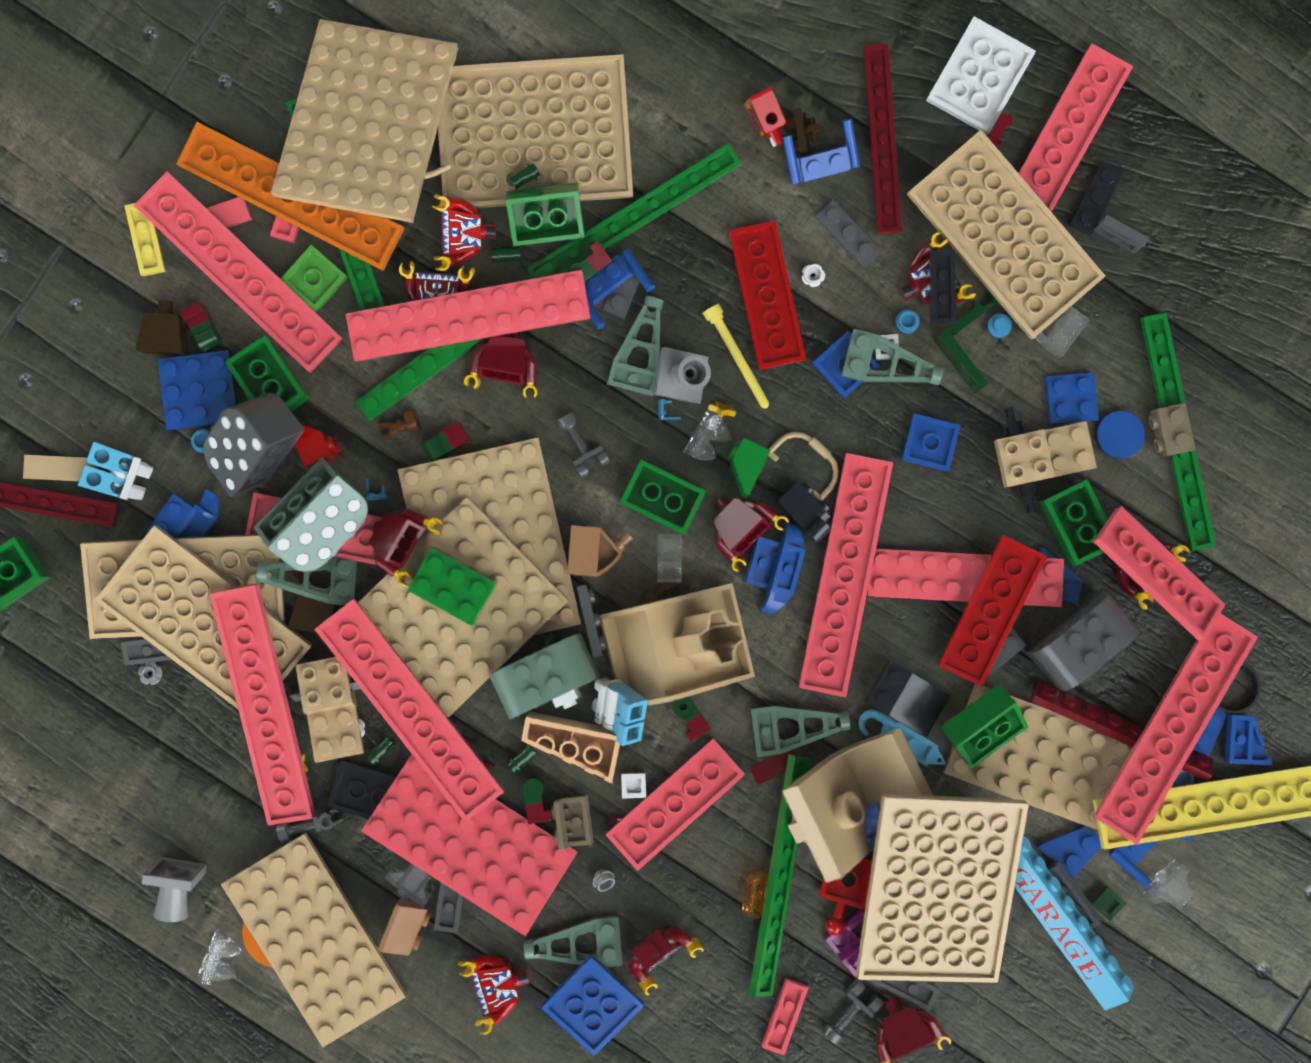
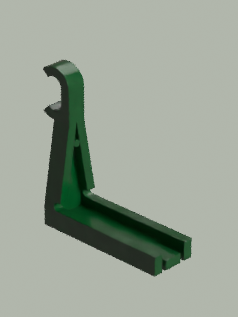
[934,290,997,393]

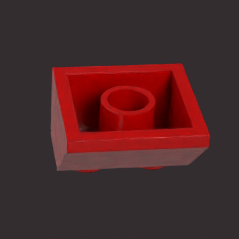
[295,424,342,468]

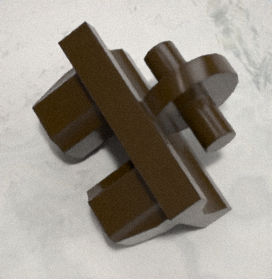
[784,108,824,155]

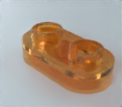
[742,869,768,920]

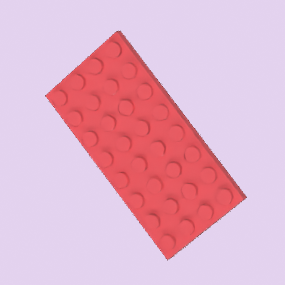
[361,755,577,936]

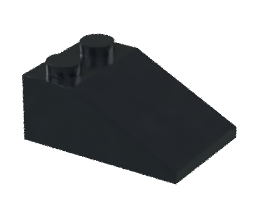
[864,660,950,737]

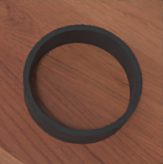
[1217,662,1261,713]

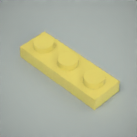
[124,203,166,276]

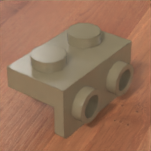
[1149,403,1196,458]
[552,795,594,850]

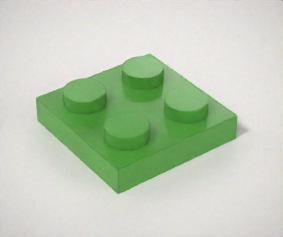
[281,245,348,313]

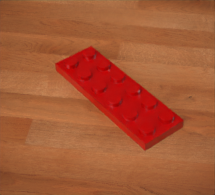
[729,220,806,371]
[937,535,1048,687]

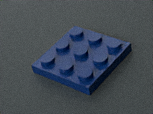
[158,350,238,431]
[541,954,644,1056]

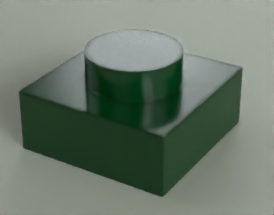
[1090,885,1126,921]

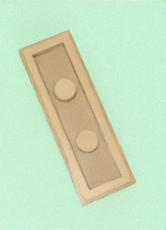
[23,455,98,482]

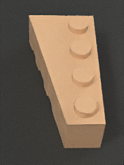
[521,711,620,783]

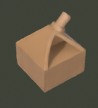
[567,525,633,577]

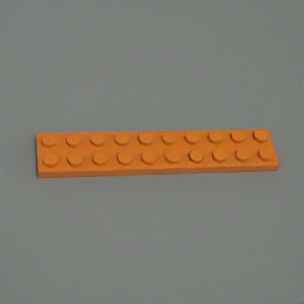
[176,122,405,271]

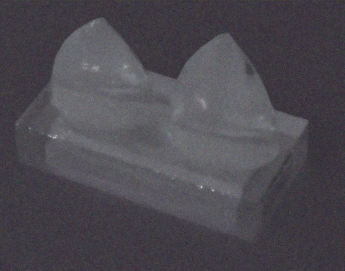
[683,412,732,461]
[198,929,241,986]

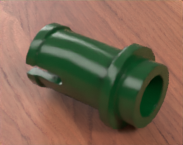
[509,163,541,190]
[491,245,521,264]
[535,631,561,653]
[365,735,397,765]
[507,744,538,774]

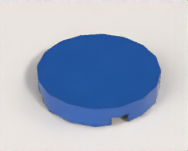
[1096,411,1145,459]

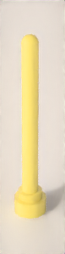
[703,304,769,409]

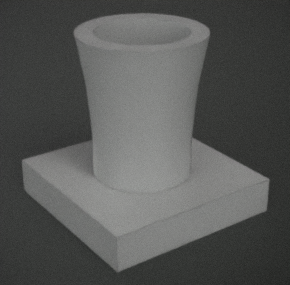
[653,347,711,404]
[142,857,207,922]

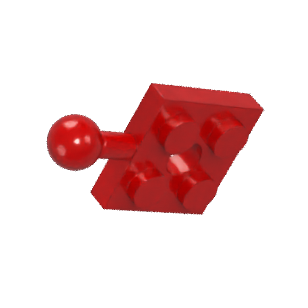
[818,858,872,936]

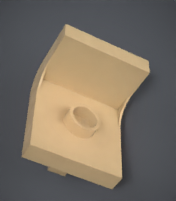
[599,583,755,707]
[782,727,933,882]

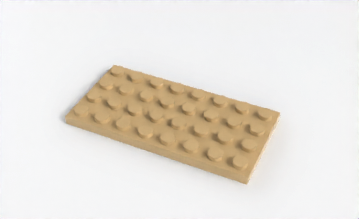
[907,130,1105,339]
[94,524,312,710]
[80,534,286,639]
[943,683,1133,830]
[221,832,407,1048]

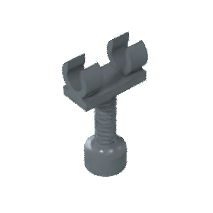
[557,412,610,478]
[276,809,344,843]
[822,978,883,1045]

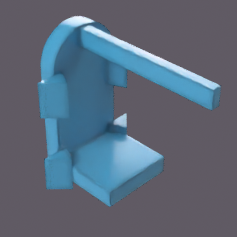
[658,399,681,420]
[366,479,388,501]

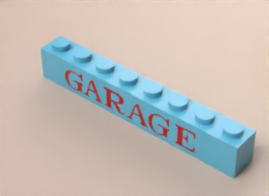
[1014,836,1134,1010]

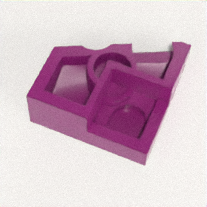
[823,908,865,977]

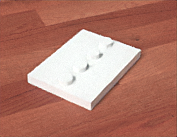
[926,16,1036,135]

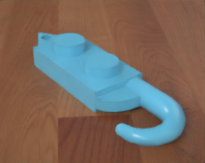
[858,709,946,767]

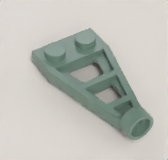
[607,296,664,397]
[841,329,944,385]
[255,557,357,605]
[751,705,851,757]
[524,915,623,967]

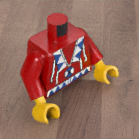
[432,194,496,271]
[458,954,531,1035]

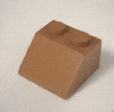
[377,895,432,956]

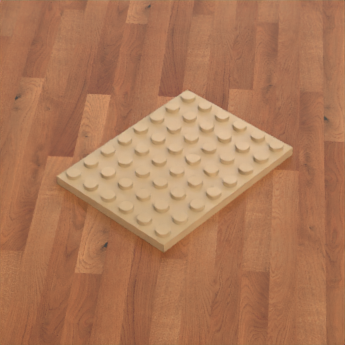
[271,19,458,223]
[438,54,633,208]
[398,438,581,635]
[358,497,569,717]
[856,794,1029,983]

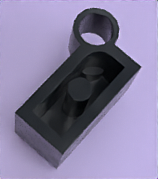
[776,481,831,543]

